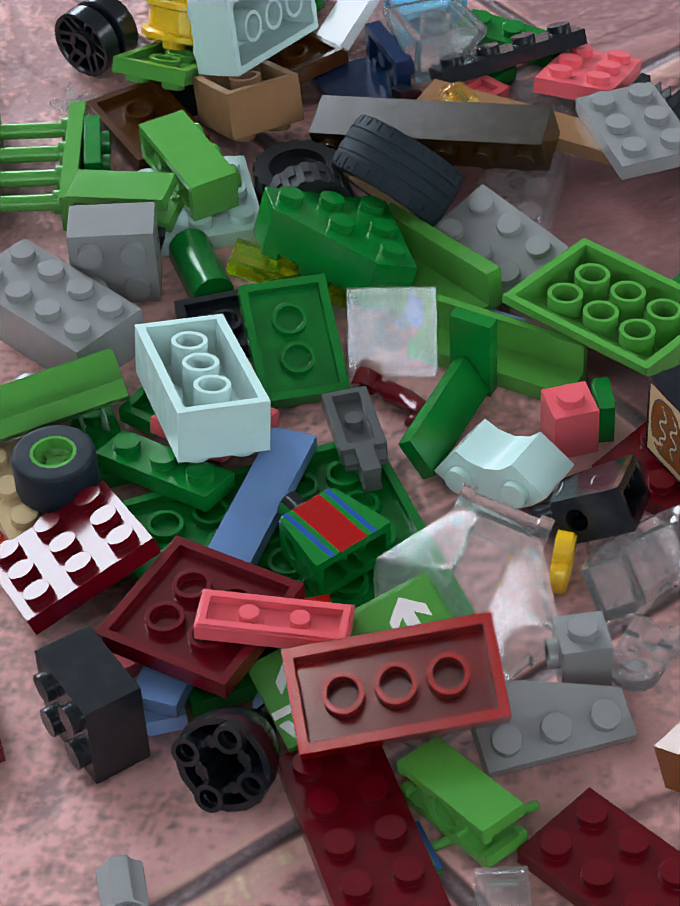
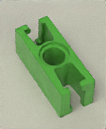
[65,169,184,232]
[396,735,528,870]

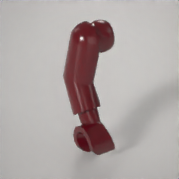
[351,366,426,428]

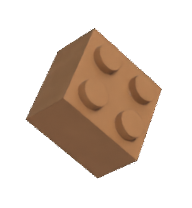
[192,60,304,142]

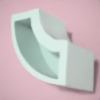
[434,419,574,509]

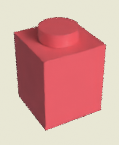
[540,381,600,458]

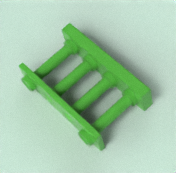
[0,101,88,231]

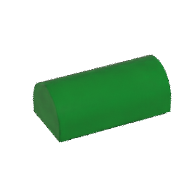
[169,229,234,298]

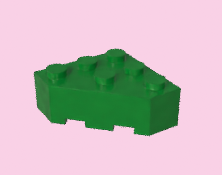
[253,186,418,312]

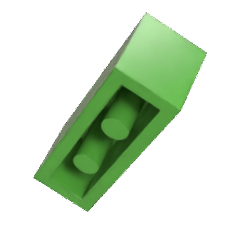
[139,110,242,221]

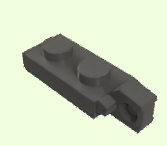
[321,386,388,492]

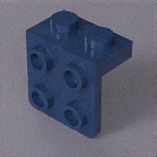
[312,20,415,98]

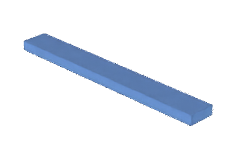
[135,427,317,718]

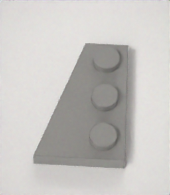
[471,679,638,778]

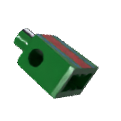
[278,488,392,596]

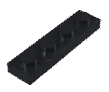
[428,21,588,84]

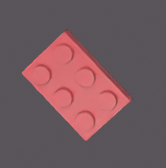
[533,44,642,100]

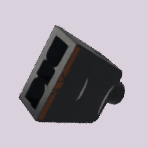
[531,453,651,544]

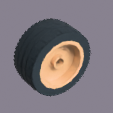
[330,114,464,227]

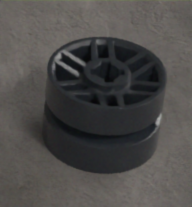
[54,0,139,77]

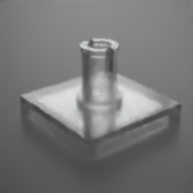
[346,286,438,378]

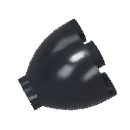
[171,706,280,813]

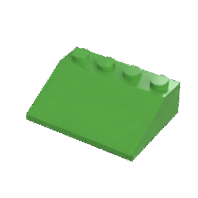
[502,238,680,377]

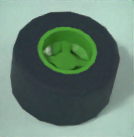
[11,425,100,513]

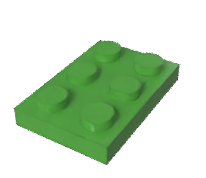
[112,41,199,91]

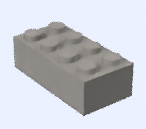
[0,238,144,370]

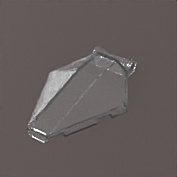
[374,482,557,749]

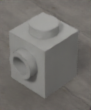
[544,611,614,686]

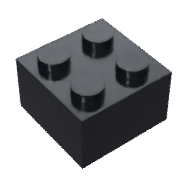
[33,625,151,784]

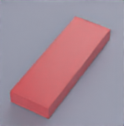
[193,589,355,649]

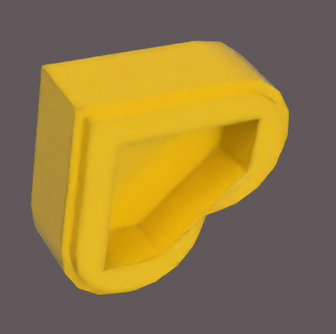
[546,529,577,596]

